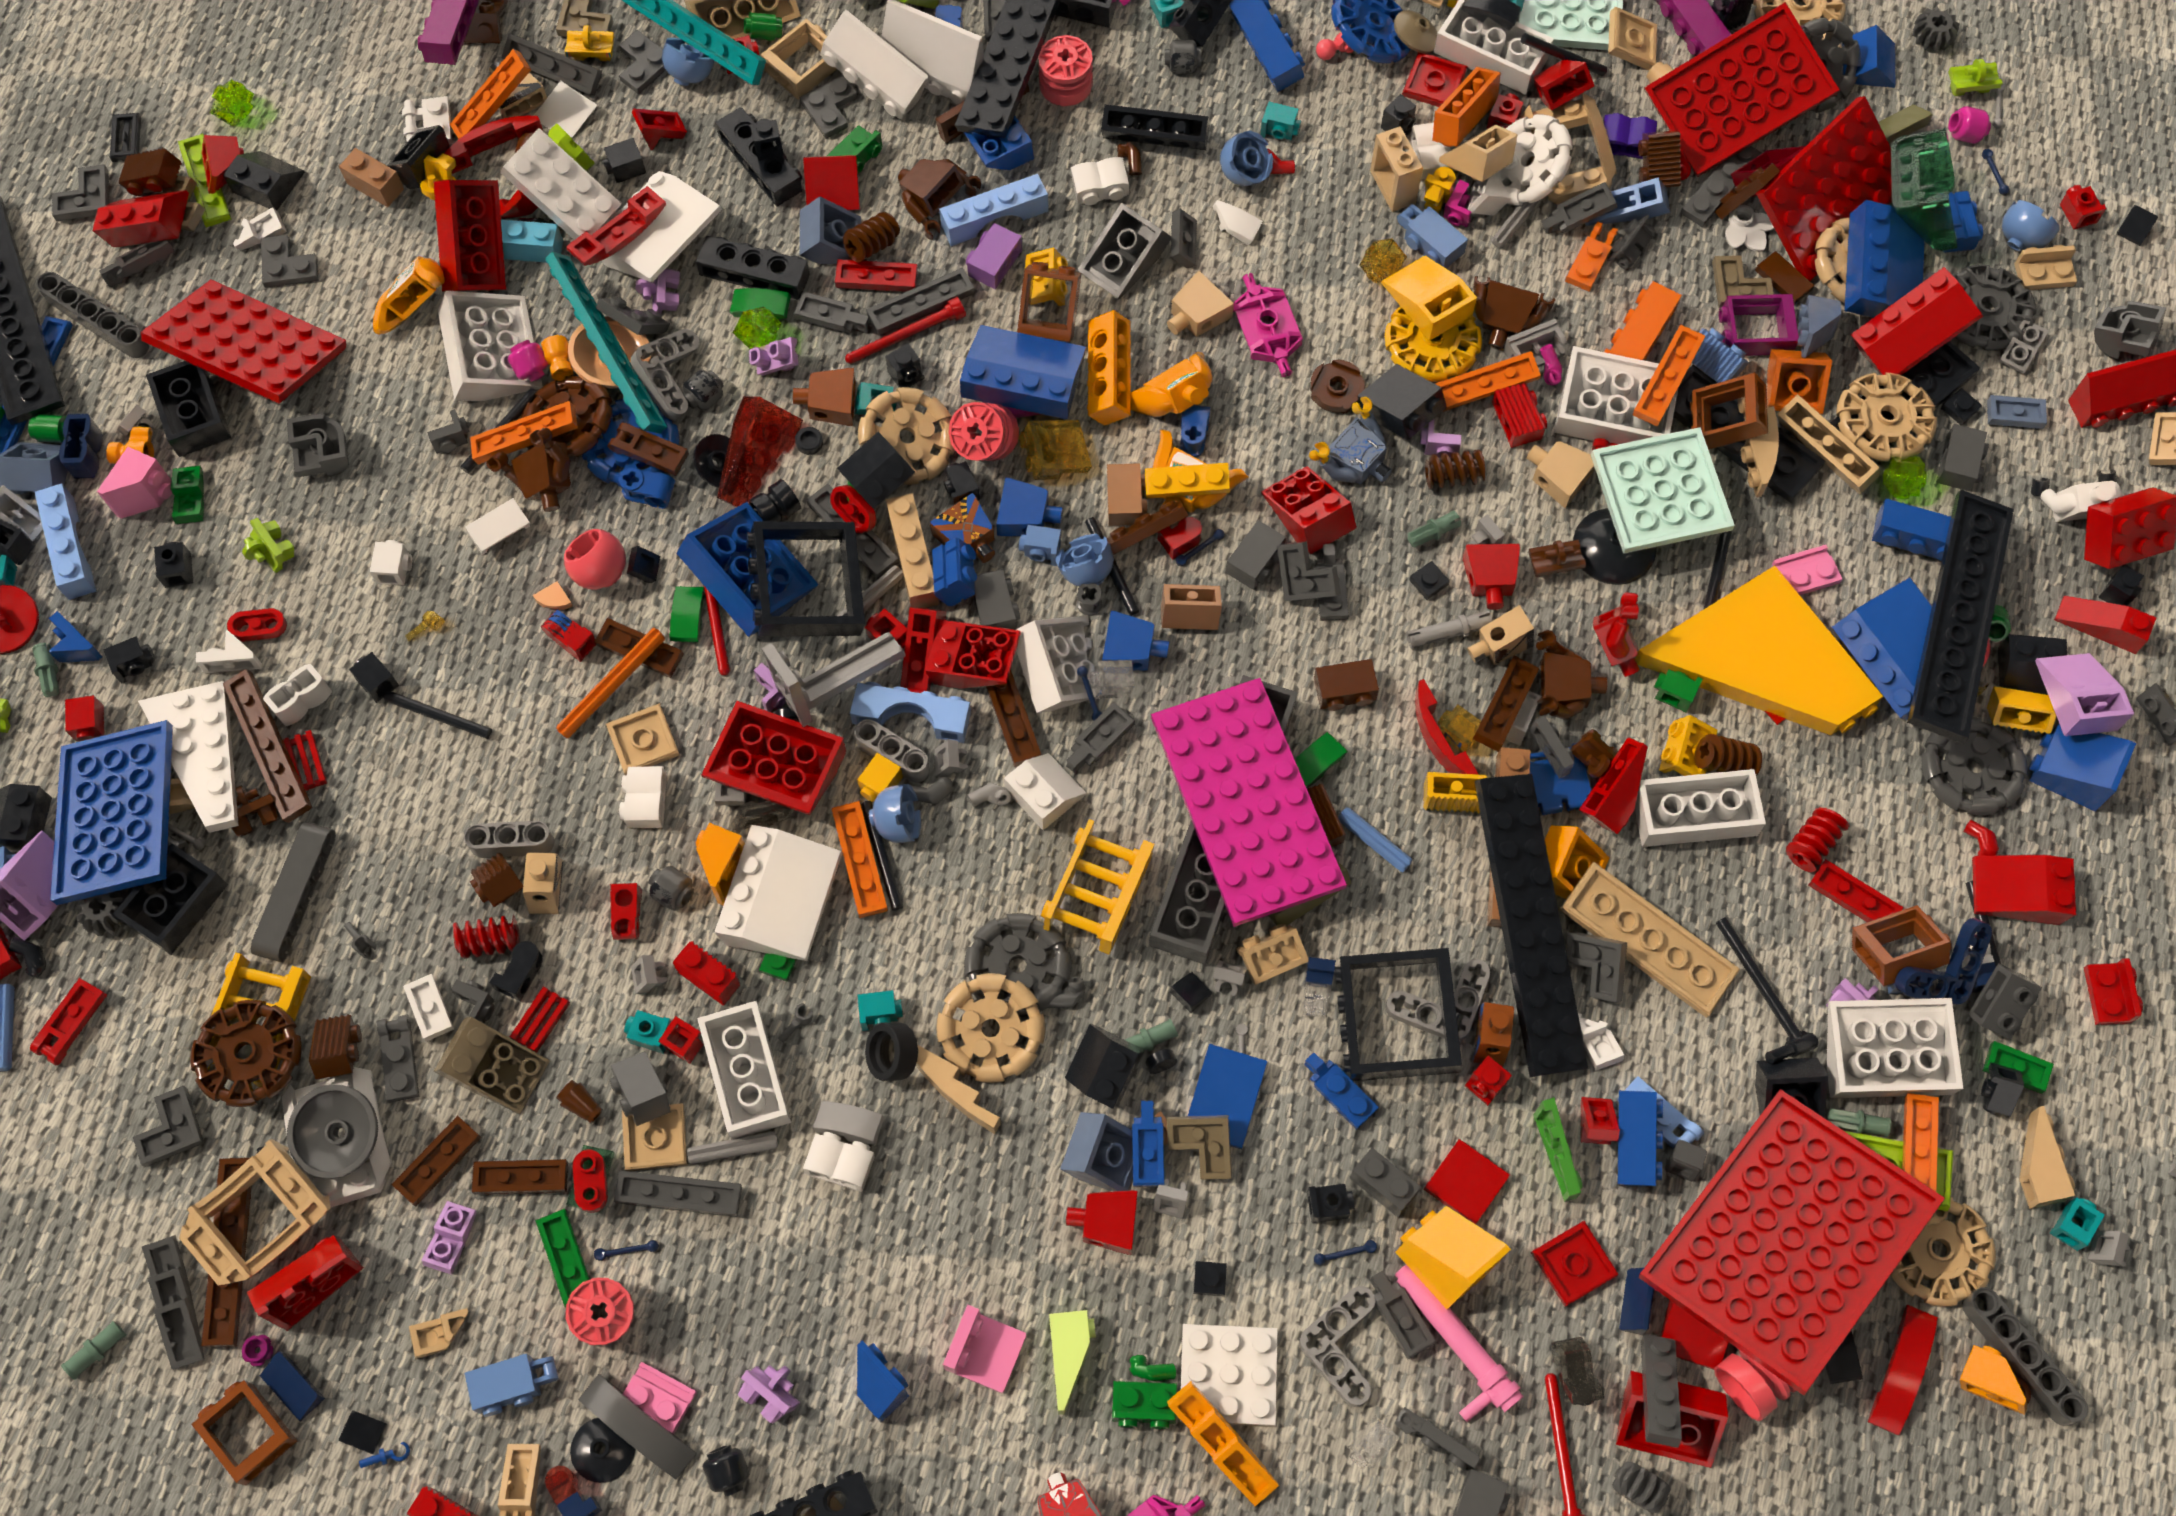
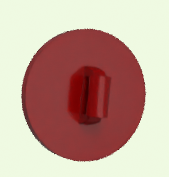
[0,585,39,654]

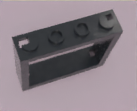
[746,521,865,637]
[1335,948,1462,1081]

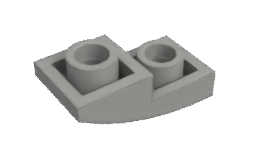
[1999,320,2049,374]
[813,1101,885,1144]

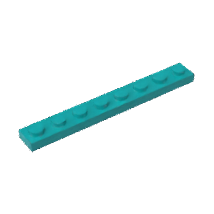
[622,0,767,85]
[545,252,667,433]

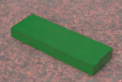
[535,1209,590,1308]

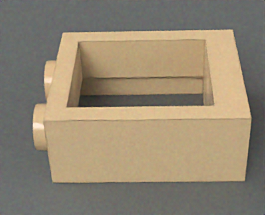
[761,19,837,100]
[1370,126,1423,212]

